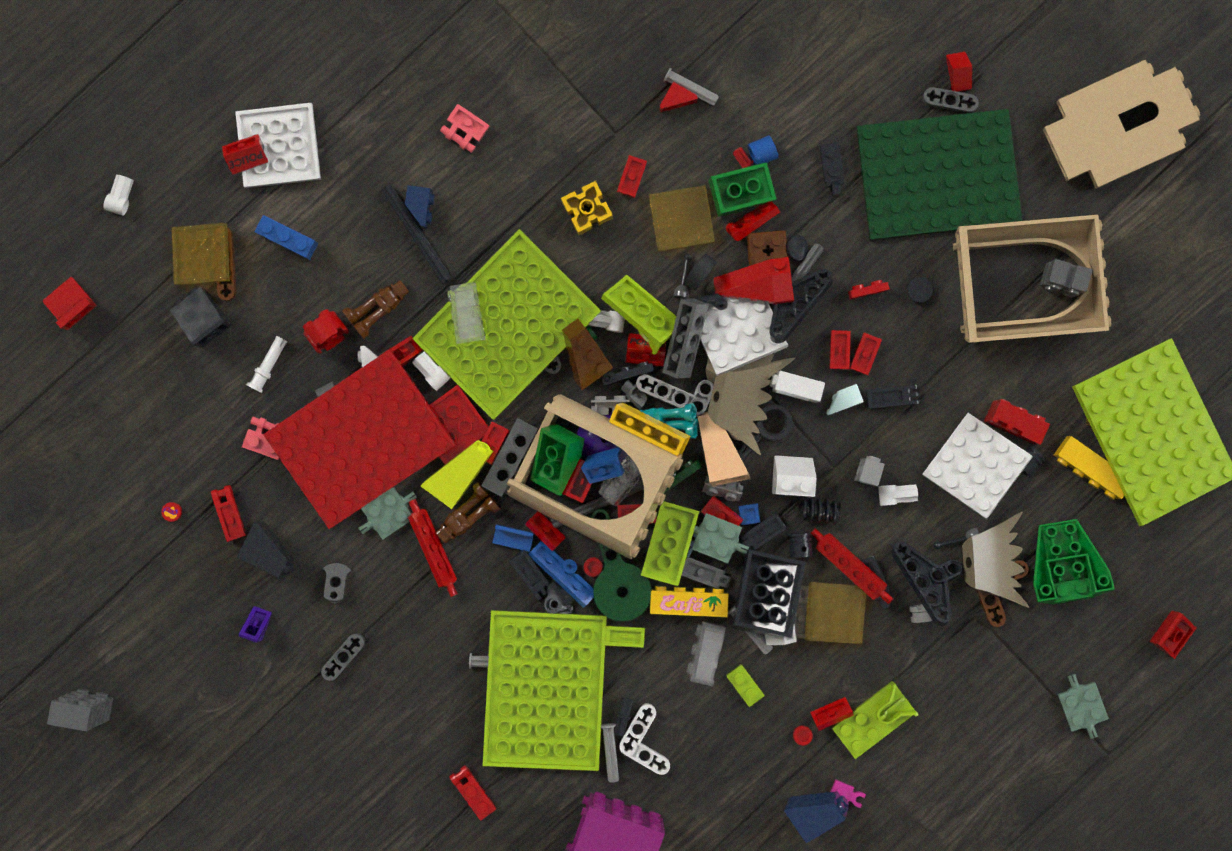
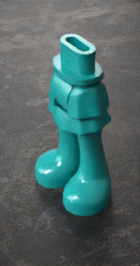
[640,403,698,439]

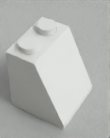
[772,456,816,497]

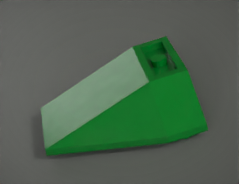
[1033,519,1115,604]

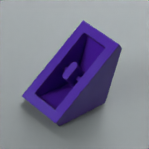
[239,606,272,643]

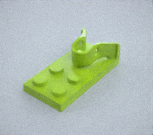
[601,275,676,355]
[641,501,699,586]
[831,681,918,759]

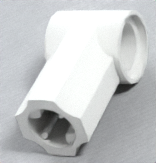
[104,174,134,216]
[589,311,625,333]
[412,352,450,391]
[878,485,918,506]

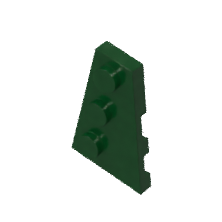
[664,457,706,493]

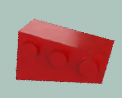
[984,399,1050,445]

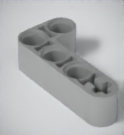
[636,375,714,416]

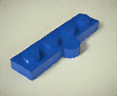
[528,541,594,608]

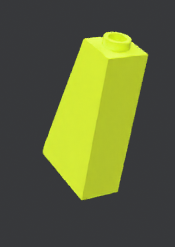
[421,440,493,509]

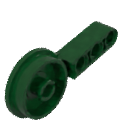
[592,509,651,621]

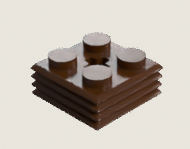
[747,231,788,266]

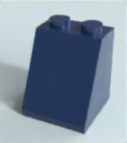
[784,791,849,843]

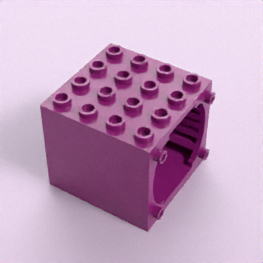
[565,792,665,851]

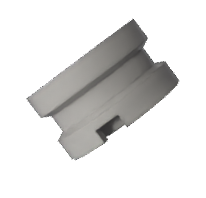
[910,603,937,623]

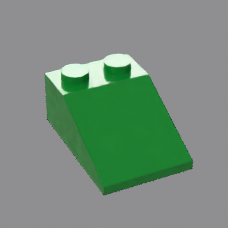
[708,162,776,217]
[530,424,585,496]

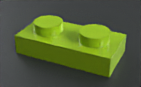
[605,626,645,648]
[726,664,765,707]

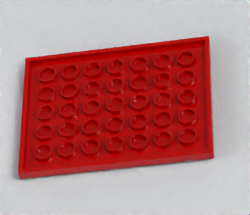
[263,349,456,529]

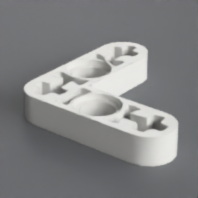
[620,703,670,775]

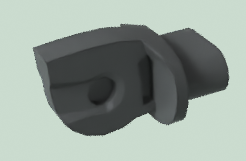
[621,380,647,409]

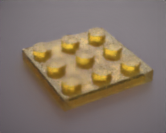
[649,185,715,252]
[172,223,230,285]
[805,582,866,644]

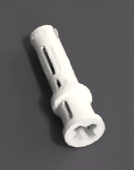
[246,336,287,393]

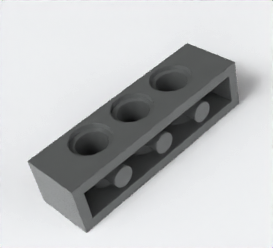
[662,298,709,379]
[482,418,539,497]

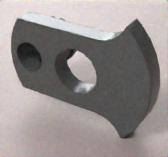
[323,563,352,604]

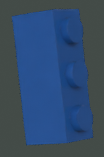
[254,215,318,260]

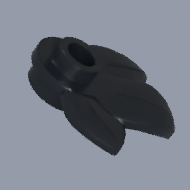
[543,580,575,614]

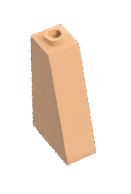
[698,412,750,487]

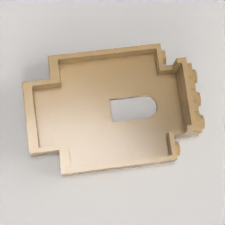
[1043,60,1200,189]

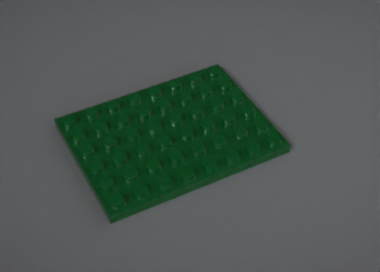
[856,109,1022,240]

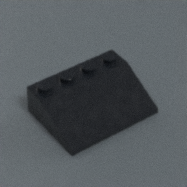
[731,549,806,638]

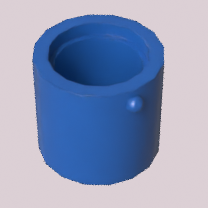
[747,135,779,165]

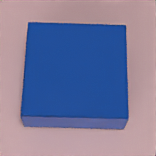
[738,503,761,525]

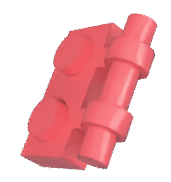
[440,104,490,153]
[242,417,280,460]

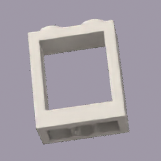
[770,371,825,403]

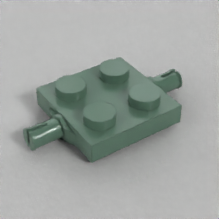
[359,487,417,540]
[692,513,749,563]
[1057,674,1109,739]

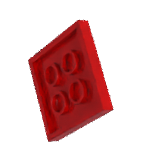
[430,385,489,465]

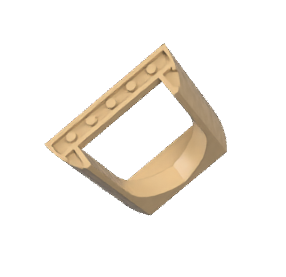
[953,215,1111,342]
[507,394,683,559]

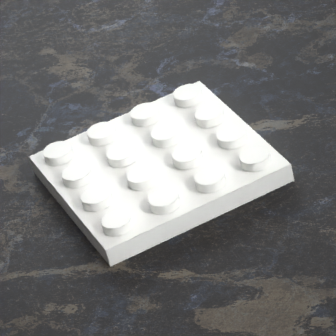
[235,103,321,188]
[700,297,788,376]
[923,413,1032,519]

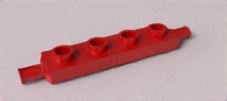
[408,499,458,597]
[811,528,893,604]

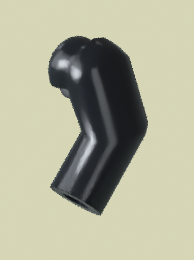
[700,293,728,310]

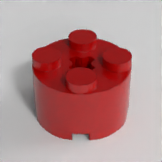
[303,309,349,354]

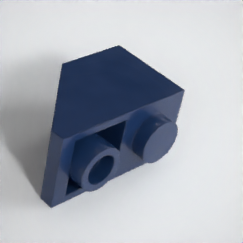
[405,185,435,229]

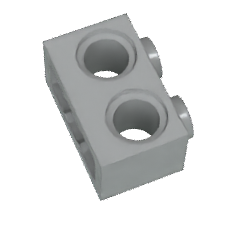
[854,456,885,486]

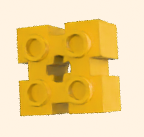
[561,181,613,235]

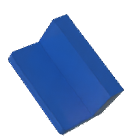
[581,447,625,484]
[493,524,534,552]

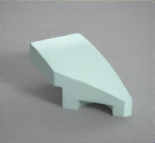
[827,384,864,415]

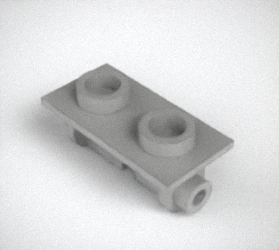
[591,396,630,415]
[702,476,743,501]

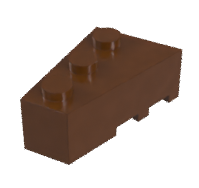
[562,318,613,390]

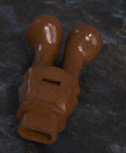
[342,280,409,339]
[436,482,501,544]

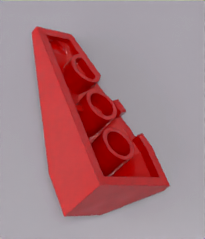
[714,257,794,304]

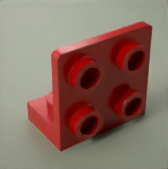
[43,277,97,330]

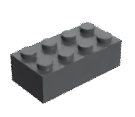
[47,689,113,731]

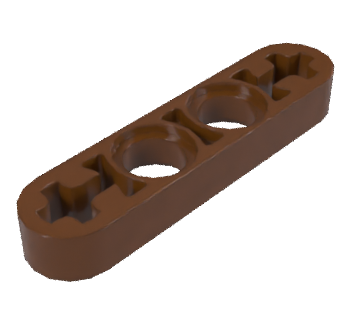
[214,226,236,301]

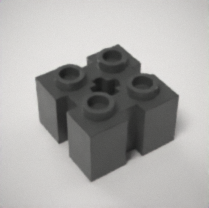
[1040,259,1093,298]

